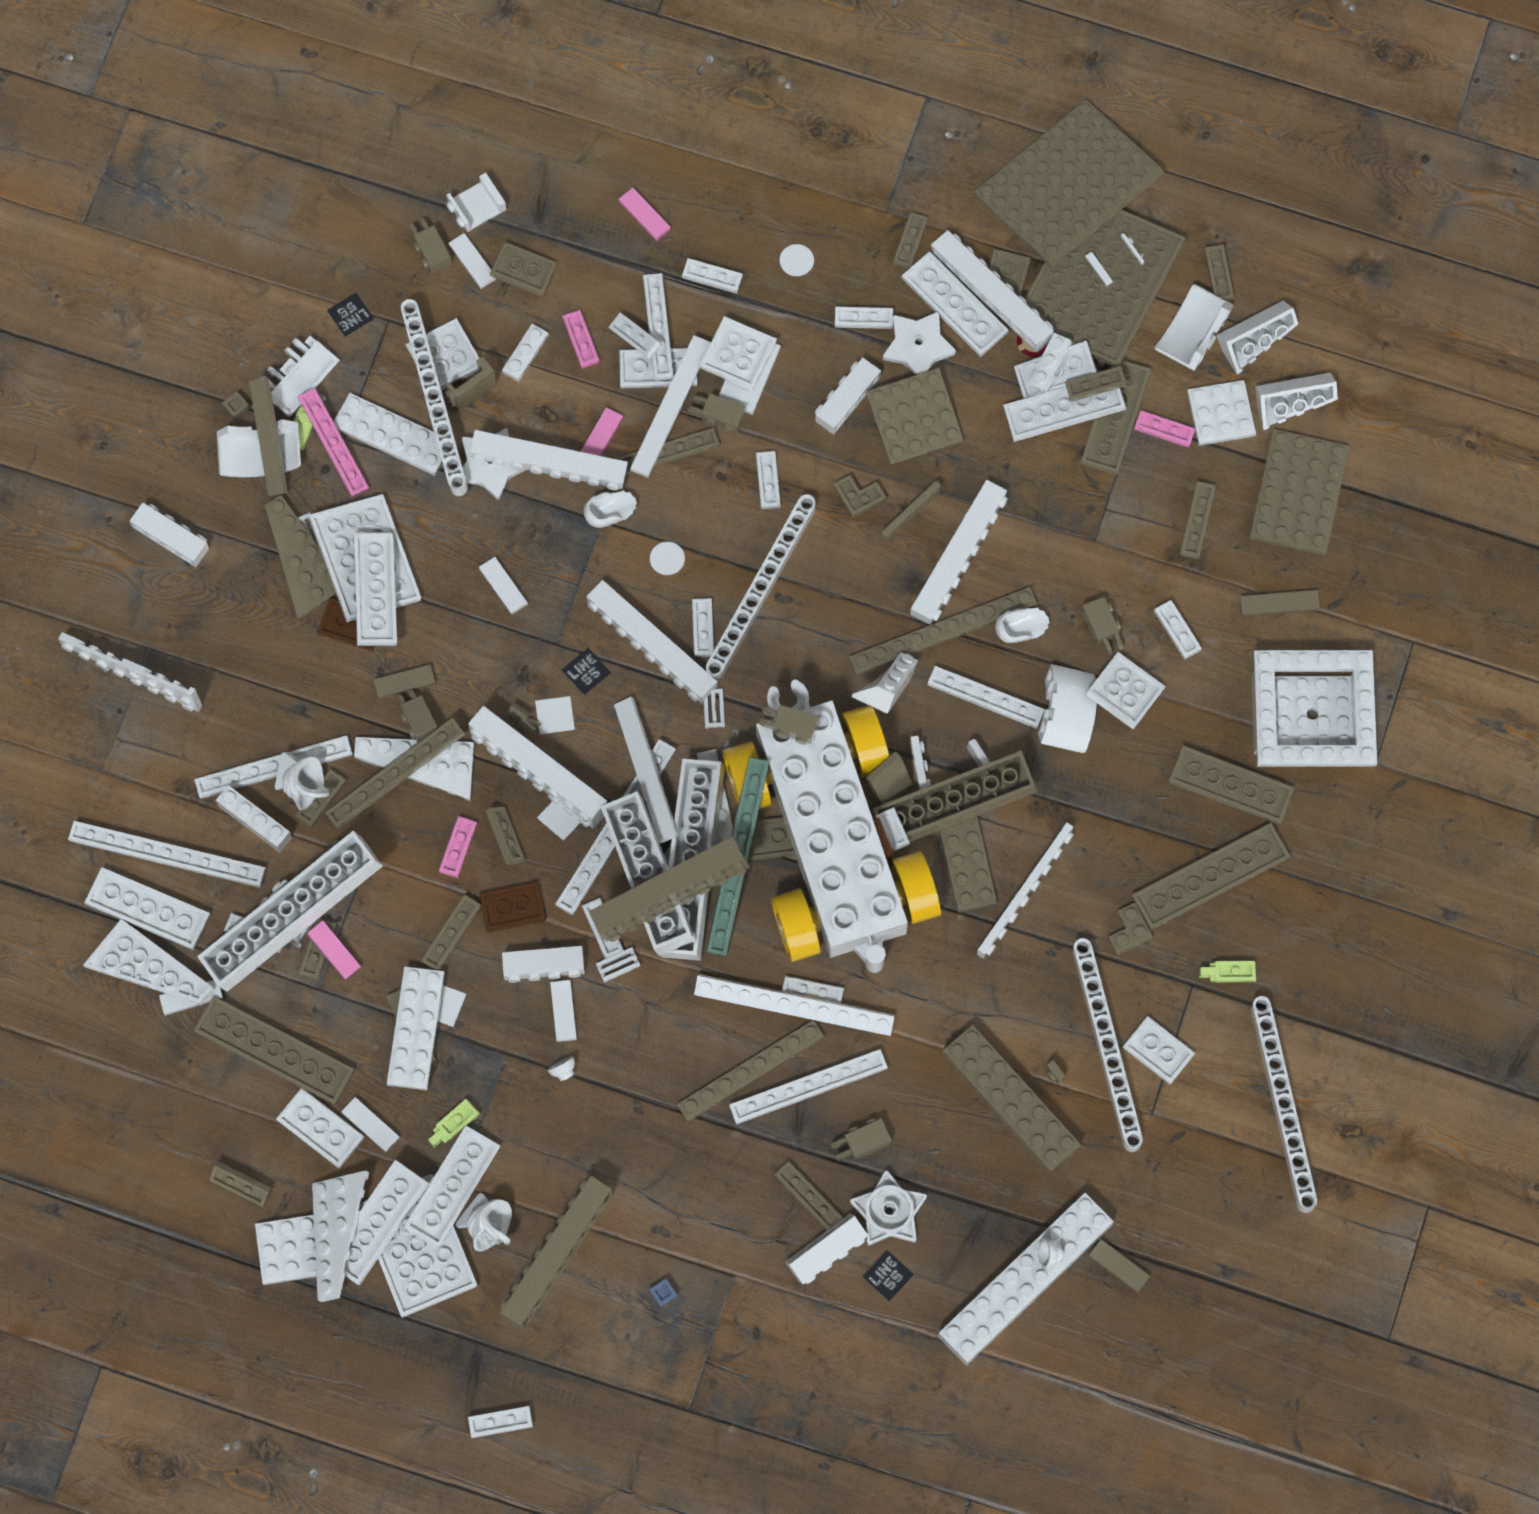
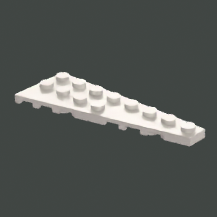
[58,632,202,712]

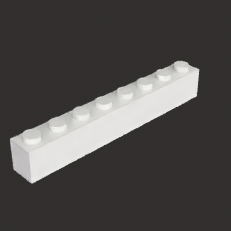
[931,230,1054,352]
[470,430,628,490]
[910,480,1008,625]
[586,580,718,704]

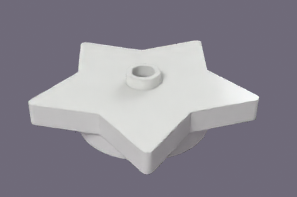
[883,312,956,375]
[458,428,527,500]
[850,1171,927,1246]

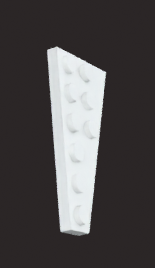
[354,737,474,801]
[83,919,214,1005]
[312,1171,369,1302]

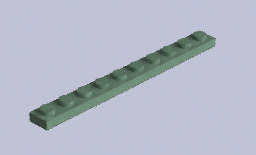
[706,756,769,955]

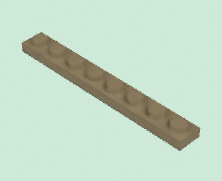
[325,718,465,829]
[677,1020,824,1122]

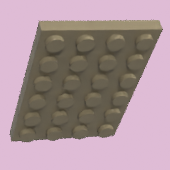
[1249,429,1349,556]

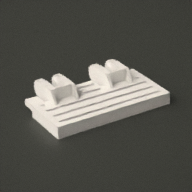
[259,336,340,418]

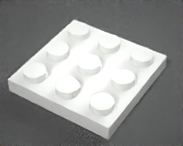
[700,316,777,391]
[405,318,479,390]
[1187,380,1256,446]
[1085,652,1166,729]
[255,1215,317,1285]

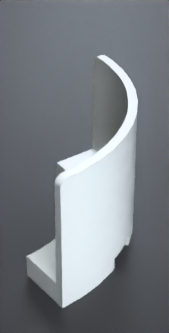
[1155,284,1234,370]
[217,419,301,477]
[1038,664,1097,753]

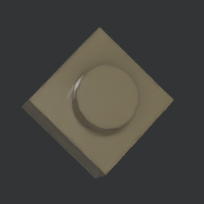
[222,392,250,419]
[1046,1061,1065,1085]

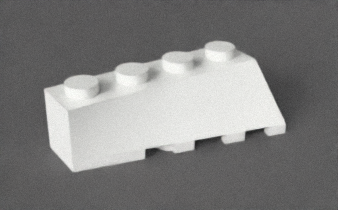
[1217,301,1298,375]
[1255,373,1338,430]
[852,652,918,714]

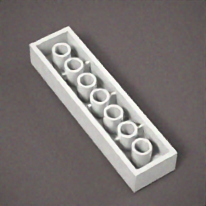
[468,706,607,829]
[601,791,696,955]

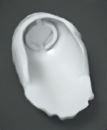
[584,490,637,528]
[995,608,1050,643]

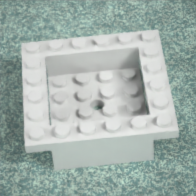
[1251,650,1377,767]

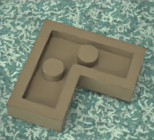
[833,475,886,518]
[1108,903,1153,956]

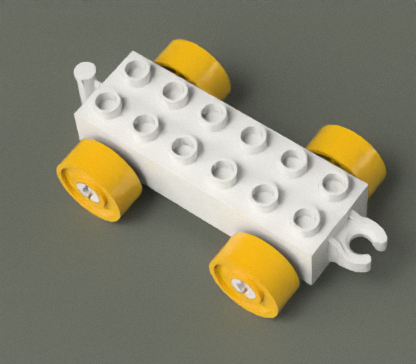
[722,680,941,973]

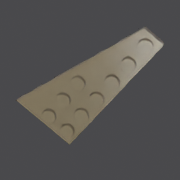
[265,495,336,621]

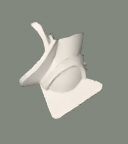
[275,752,330,811]
[456,1193,512,1252]

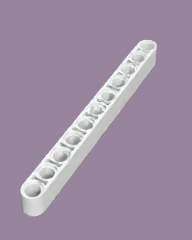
[401,299,468,496]
[706,494,816,681]
[1073,938,1143,1152]
[1251,996,1317,1213]

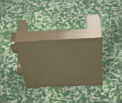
[445,357,496,411]

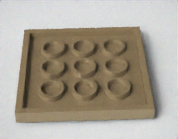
[865,368,964,466]

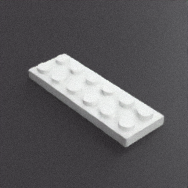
[901,251,1009,357]
[1003,387,1126,442]
[334,393,451,476]
[353,533,397,646]
[84,867,211,951]
[387,967,445,1090]
[403,1126,500,1249]
[344,1160,429,1285]

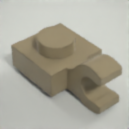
[504,703,541,735]

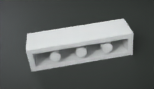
[815,358,881,435]
[130,503,209,567]
[216,785,292,853]
[502,946,585,983]
[785,1214,868,1284]

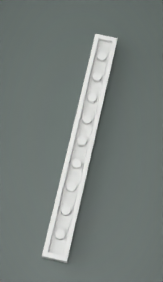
[556,739,676,916]
[68,821,266,888]
[694,974,895,1036]

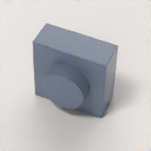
[649,1278,677,1308]

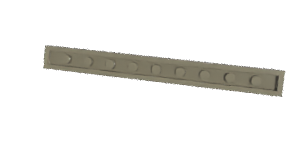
[849,587,1037,676]

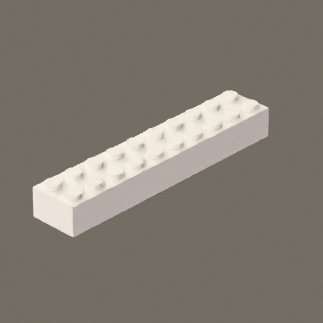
[660,759,725,961]
[197,831,383,992]
[938,1193,1114,1366]

